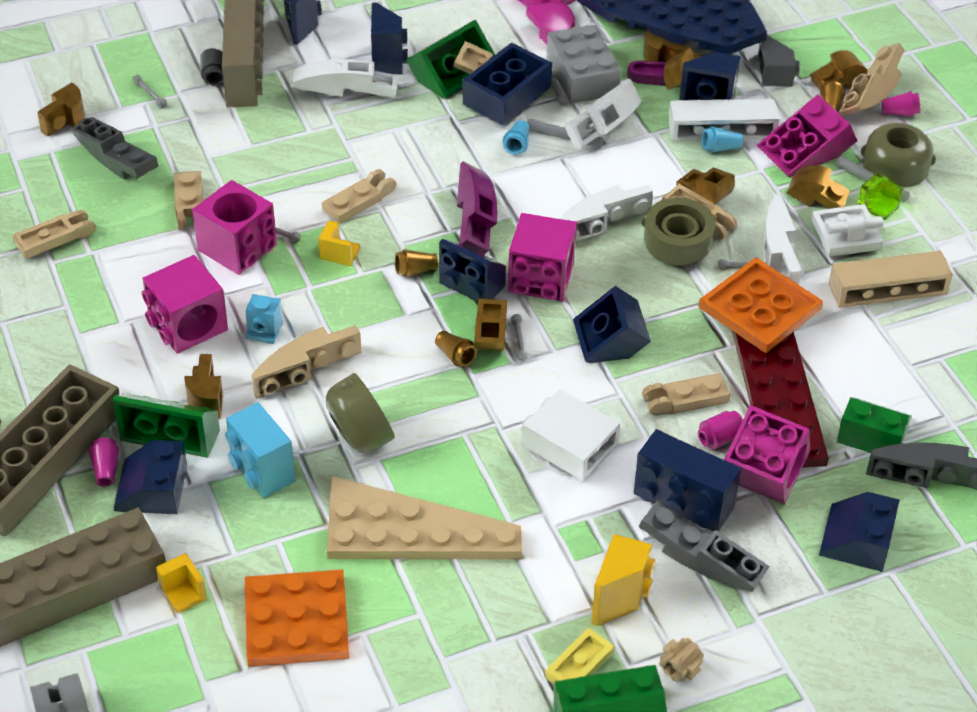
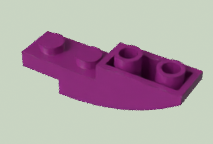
[457,161,497,255]

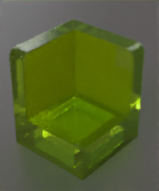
[858,172,904,220]

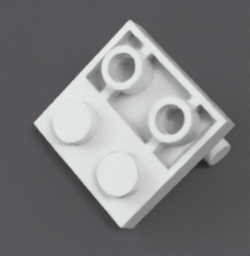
[811,204,884,257]

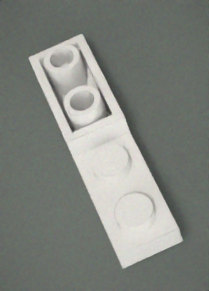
[291,59,398,98]
[564,79,641,149]
[559,184,653,241]
[763,193,804,285]

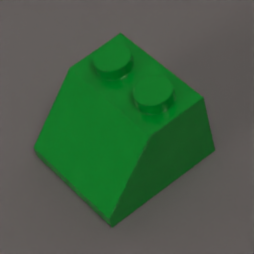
[837,397,912,453]

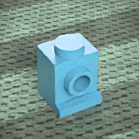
[245,294,283,344]

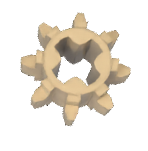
[659,637,704,682]

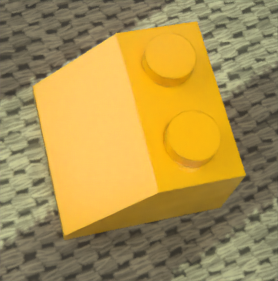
[591,534,656,626]

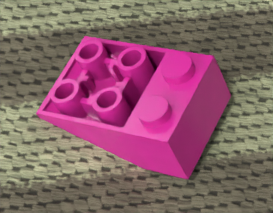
[757,94,858,177]

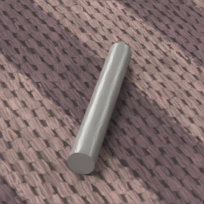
[527,118,604,148]
[836,156,910,202]

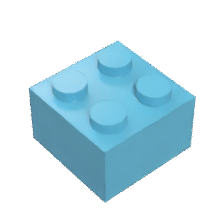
[225,402,296,498]

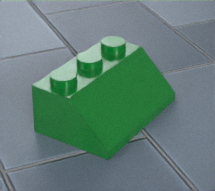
[405,19,495,98]
[112,394,220,458]
[553,664,667,712]

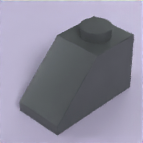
[758,35,800,86]

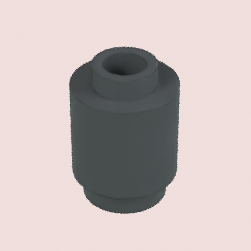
[200,48,223,86]

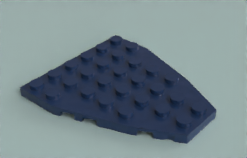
[577,0,767,54]

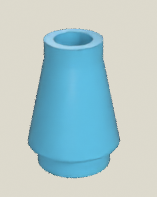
[502,120,529,155]
[702,126,743,153]

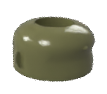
[861,123,936,188]
[641,198,718,266]
[326,373,395,454]

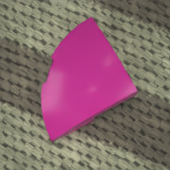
[526,3,575,44]

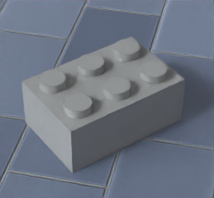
[547,24,621,103]

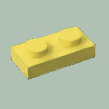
[545,628,615,684]

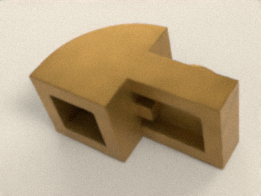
[643,28,691,63]
[664,48,710,90]
[810,50,868,90]
[37,82,85,137]
[787,165,850,209]
[676,167,735,204]
[474,298,507,351]
[184,354,224,419]

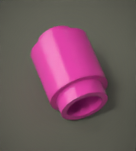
[698,411,743,450]

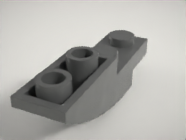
[71,117,159,180]
[866,442,977,490]
[638,500,770,592]

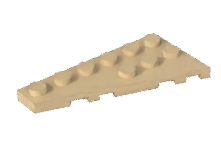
[327,476,522,559]

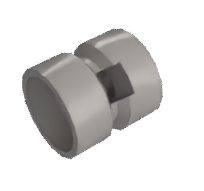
[30,673,89,712]

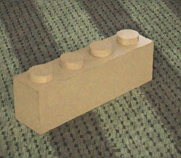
[828,251,953,308]

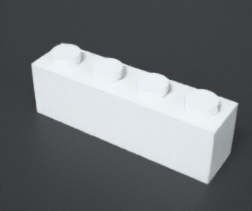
[668,99,779,141]

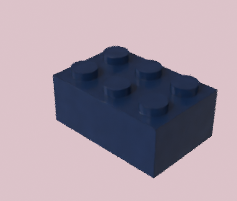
[463,42,552,126]
[633,429,741,532]

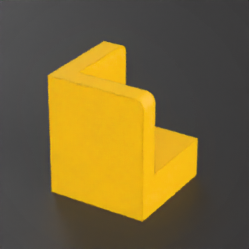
[318,220,360,267]
[156,553,207,613]

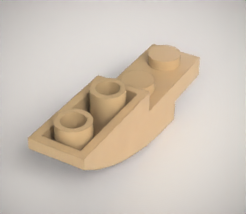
[839,43,905,116]
[252,325,361,399]

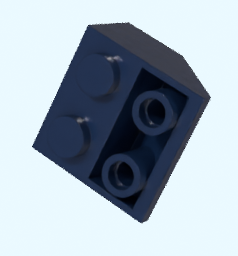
[439,239,506,302]

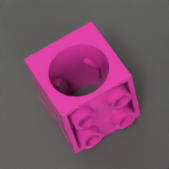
[192,180,277,275]
[508,213,577,302]
[141,255,228,354]
[724,405,810,505]

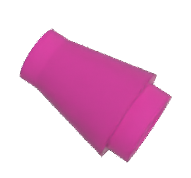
[881,91,920,117]
[88,438,120,487]

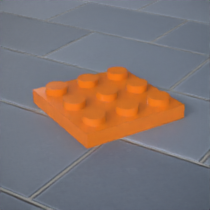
[698,257,823,353]
[245,569,349,667]

